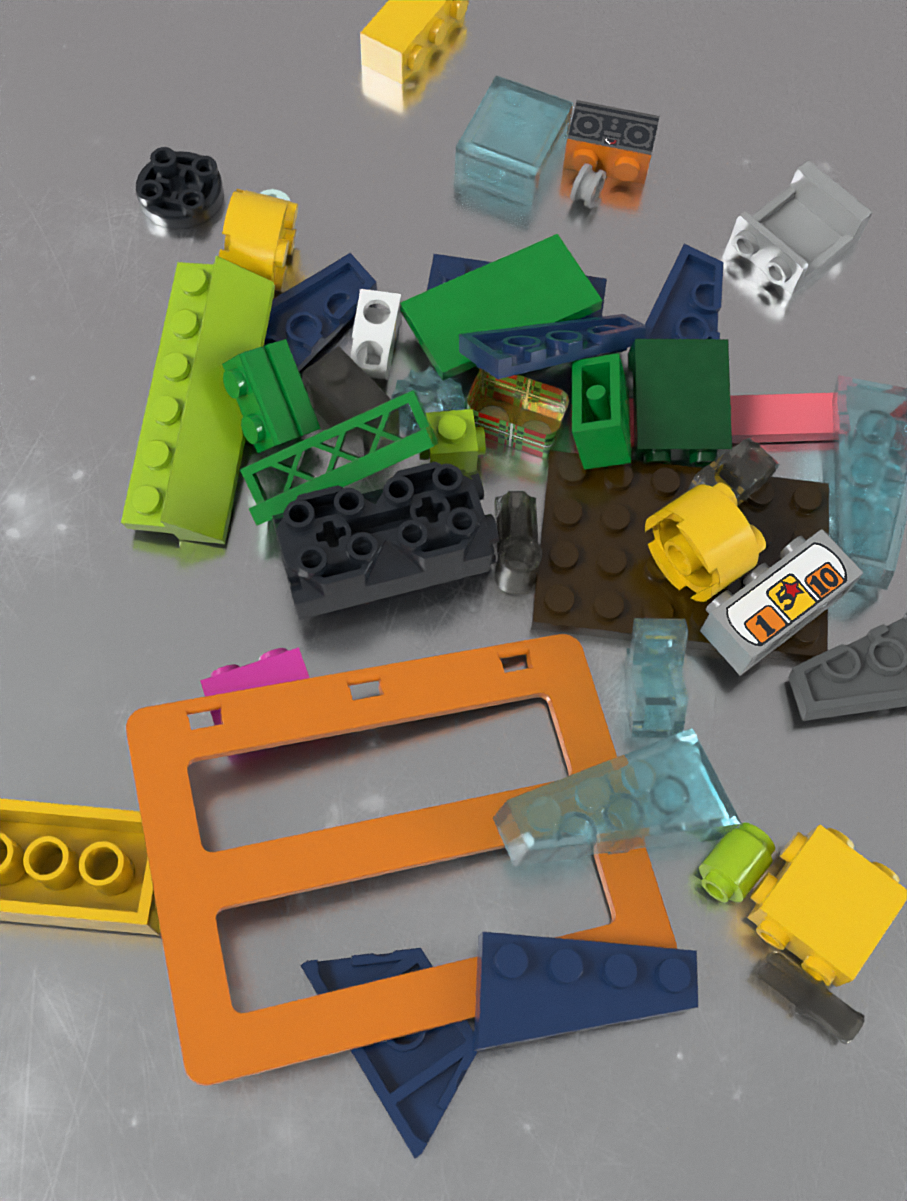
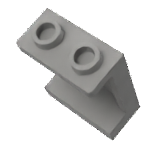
[729,160,873,295]

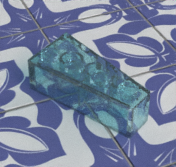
[832,375,907,590]
[493,728,742,867]

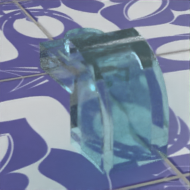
[625,618,689,738]

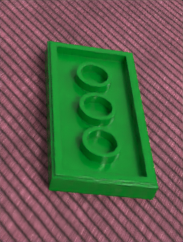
[400,233,603,381]

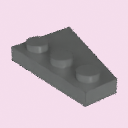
[788,613,907,721]

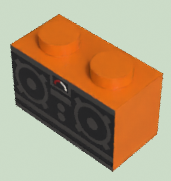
[563,100,660,184]

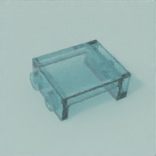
[454,75,574,205]

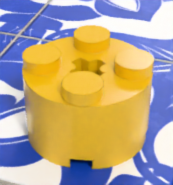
[219,189,298,292]
[645,482,766,602]

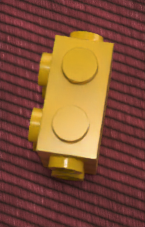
[747,824,907,987]

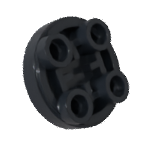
[136,147,224,229]

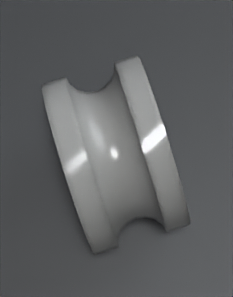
[570,163,607,208]

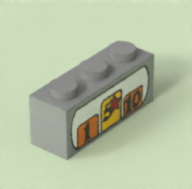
[700,529,863,676]

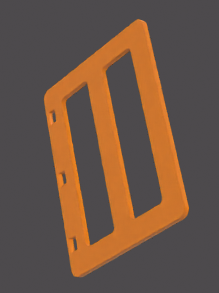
[126,634,677,1086]

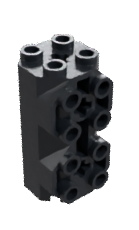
[272,462,499,620]

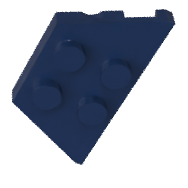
[300,948,478,1158]

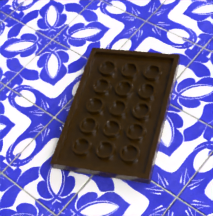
[531,450,829,662]

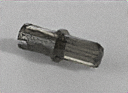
[757,951,865,1045]

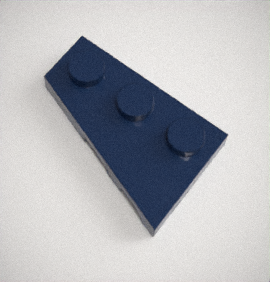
[645,243,724,339]

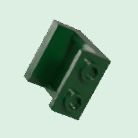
[627,339,732,467]

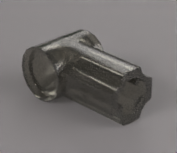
[494,491,543,595]

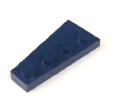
[474,932,698,1051]

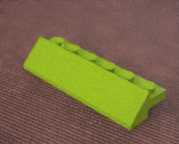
[121,256,275,544]

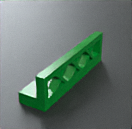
[240,390,439,526]

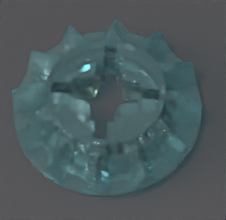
[391,366,465,432]

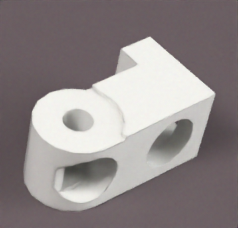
[350,289,402,380]

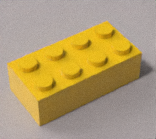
[0,798,160,935]

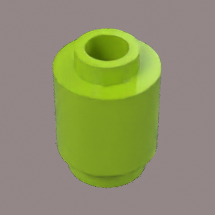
[699,822,776,903]

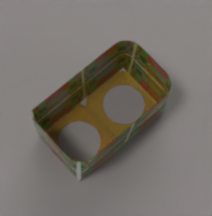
[467,368,569,460]

